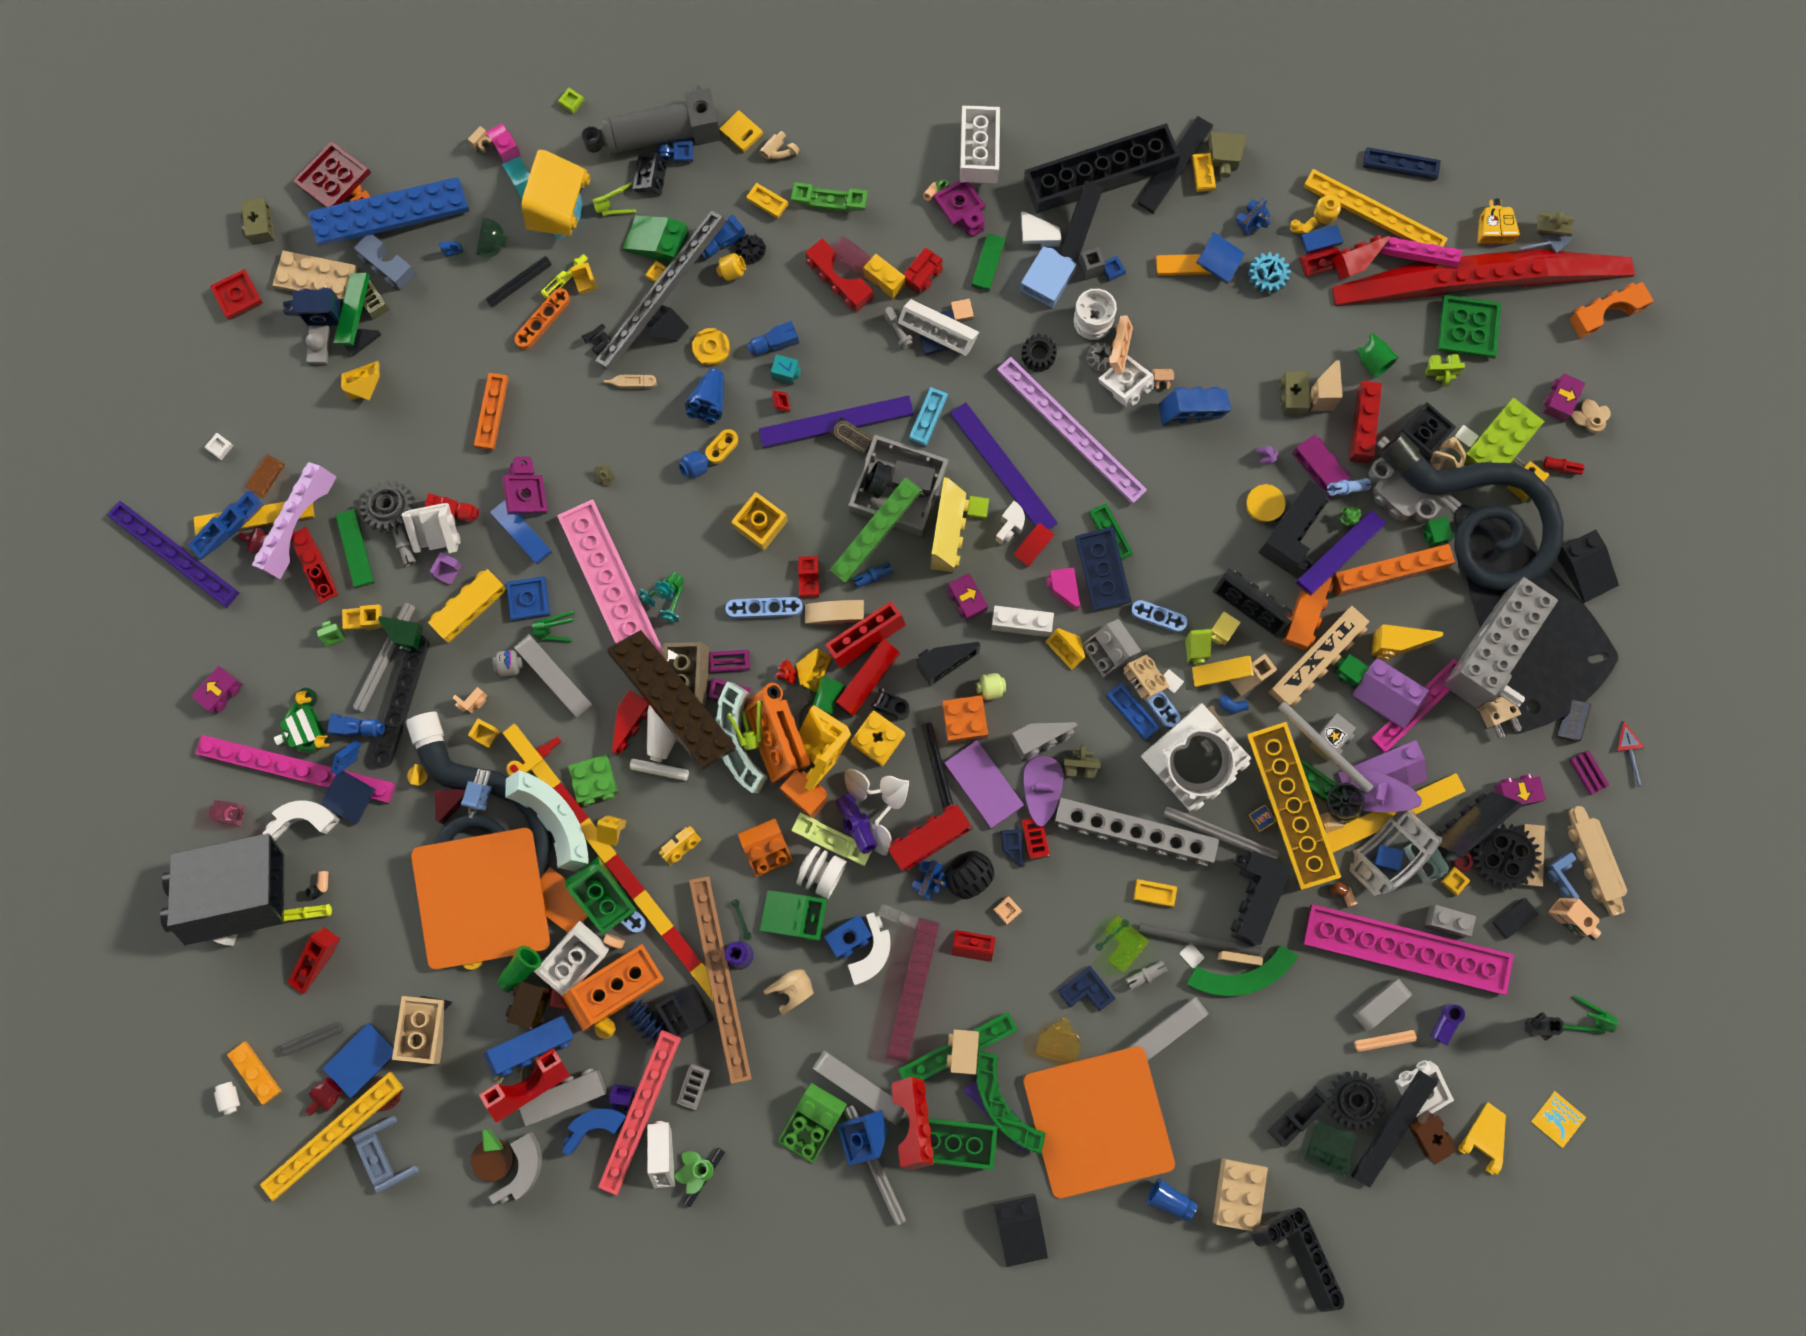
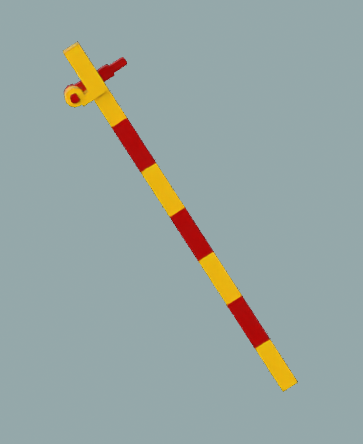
[503,723,713,1001]

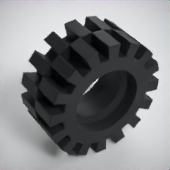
[1021,334,1057,372]

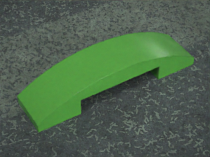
[791,182,868,212]

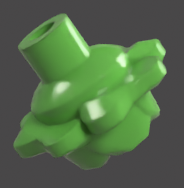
[1339,506,1361,526]

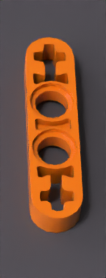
[514,288,570,350]

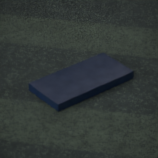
[1075,526,1132,612]

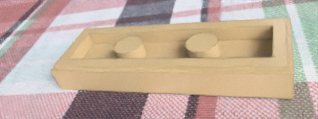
[1520,824,1545,887]

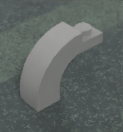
[489,1132,542,1205]

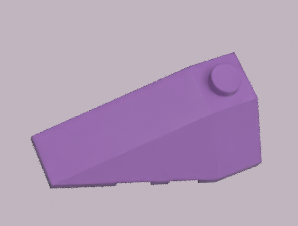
[1337,740,1428,792]

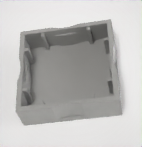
[848,435,949,537]

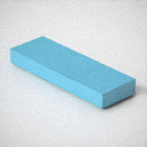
[909,387,948,447]

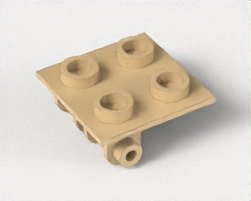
[1123,654,1170,701]

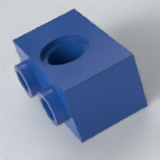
[824,915,872,959]

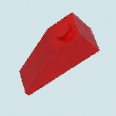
[287,927,341,994]

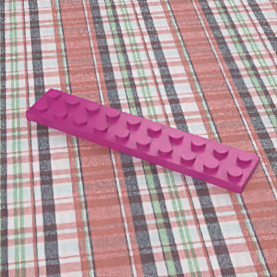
[1302,904,1514,995]

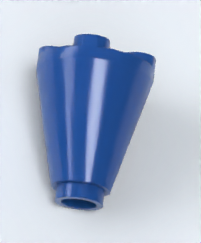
[685,368,724,425]

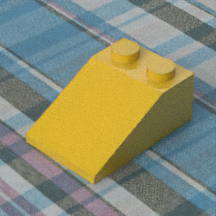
[1371,624,1443,661]

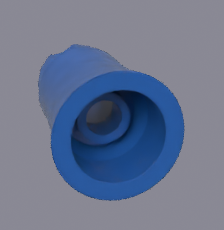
[1147,1178,1198,1222]

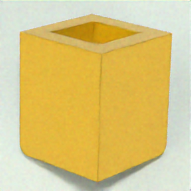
[570,263,598,294]
[468,719,500,749]

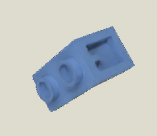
[1545,852,1579,899]

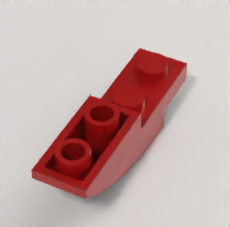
[290,527,339,604]

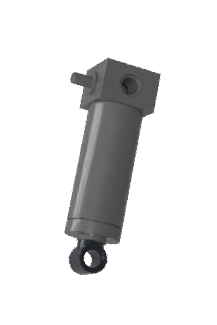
[582,85,721,155]

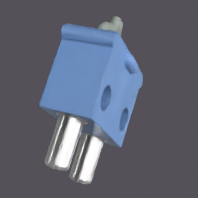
[461,769,492,818]

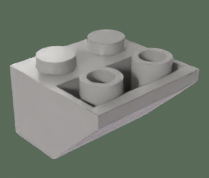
[1082,619,1141,677]

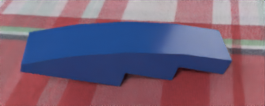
[188,490,264,559]
[490,500,552,565]

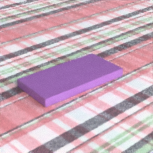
[944,740,1024,829]

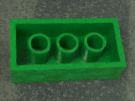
[928,1117,998,1170]

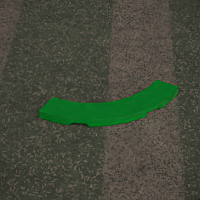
[1186,945,1299,996]
[976,1050,1046,1154]

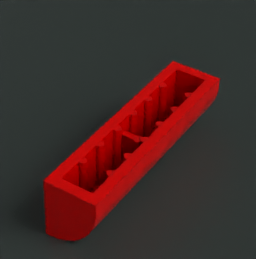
[836,639,900,717]

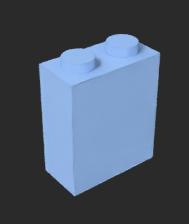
[1020,246,1077,308]

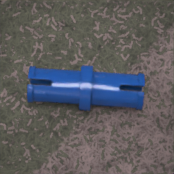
[853,561,894,589]

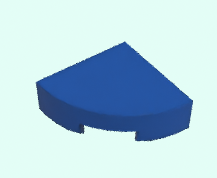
[439,241,463,257]

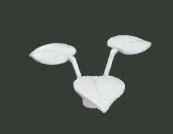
[844,769,909,856]

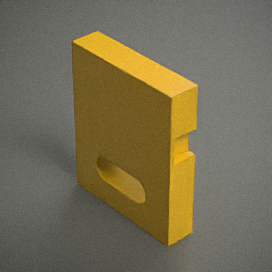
[719,110,763,153]

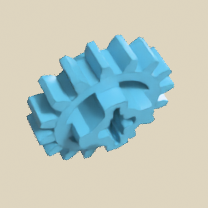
[1248,252,1291,294]

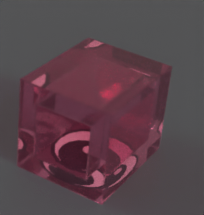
[209,800,245,826]

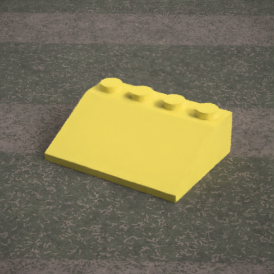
[931,477,969,573]

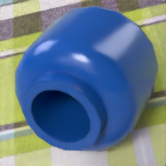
[679,450,709,479]

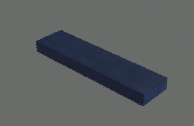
[1363,147,1441,180]

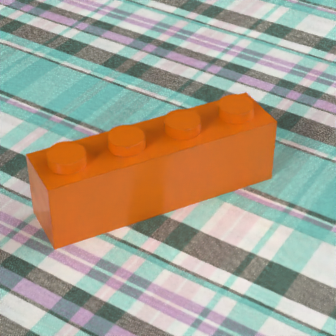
[1282,575,1334,651]

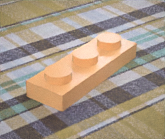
[1109,316,1133,374]

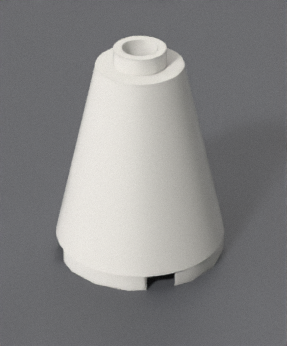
[647,705,677,762]

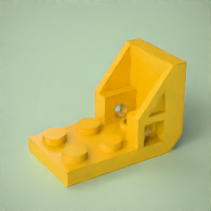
[799,705,851,791]

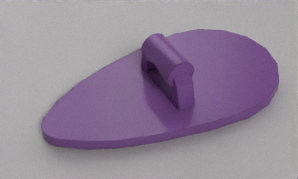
[1024,756,1064,827]
[1349,771,1422,813]

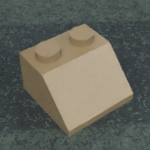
[1310,360,1343,411]

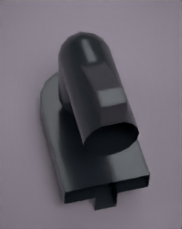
[581,324,611,356]

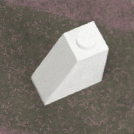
[647,1121,675,1189]

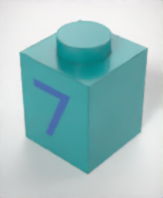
[771,355,801,385]

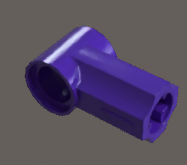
[1430,1004,1465,1046]

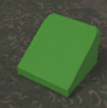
[482,1129,504,1151]

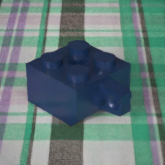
[283,287,343,327]

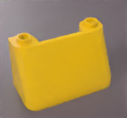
[522,150,590,236]

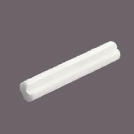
[630,759,689,781]

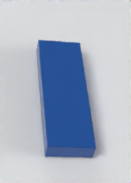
[1106,683,1161,741]

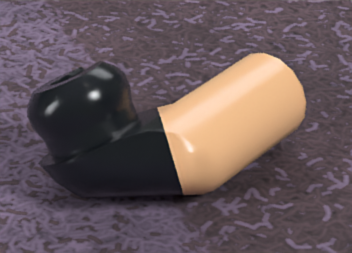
[305,871,329,899]

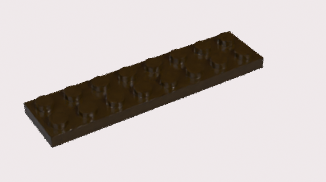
[607,630,736,770]

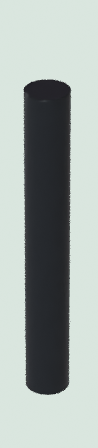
[684,1148,725,1207]

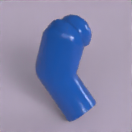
[1219,695,1249,714]

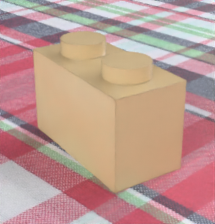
[947,1029,979,1074]

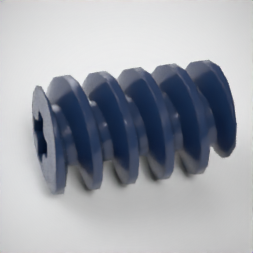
[625,999,669,1045]

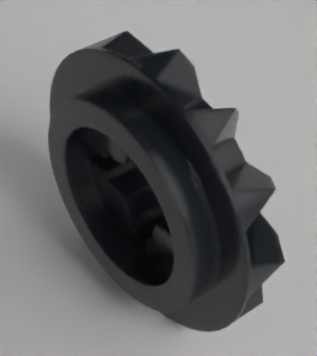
[735,234,766,263]

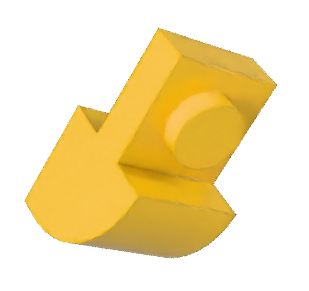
[342,605,382,631]

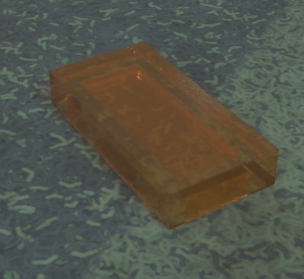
[246,454,285,497]

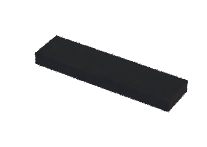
[1059,181,1103,261]

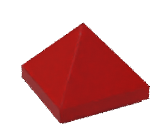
[772,390,790,412]

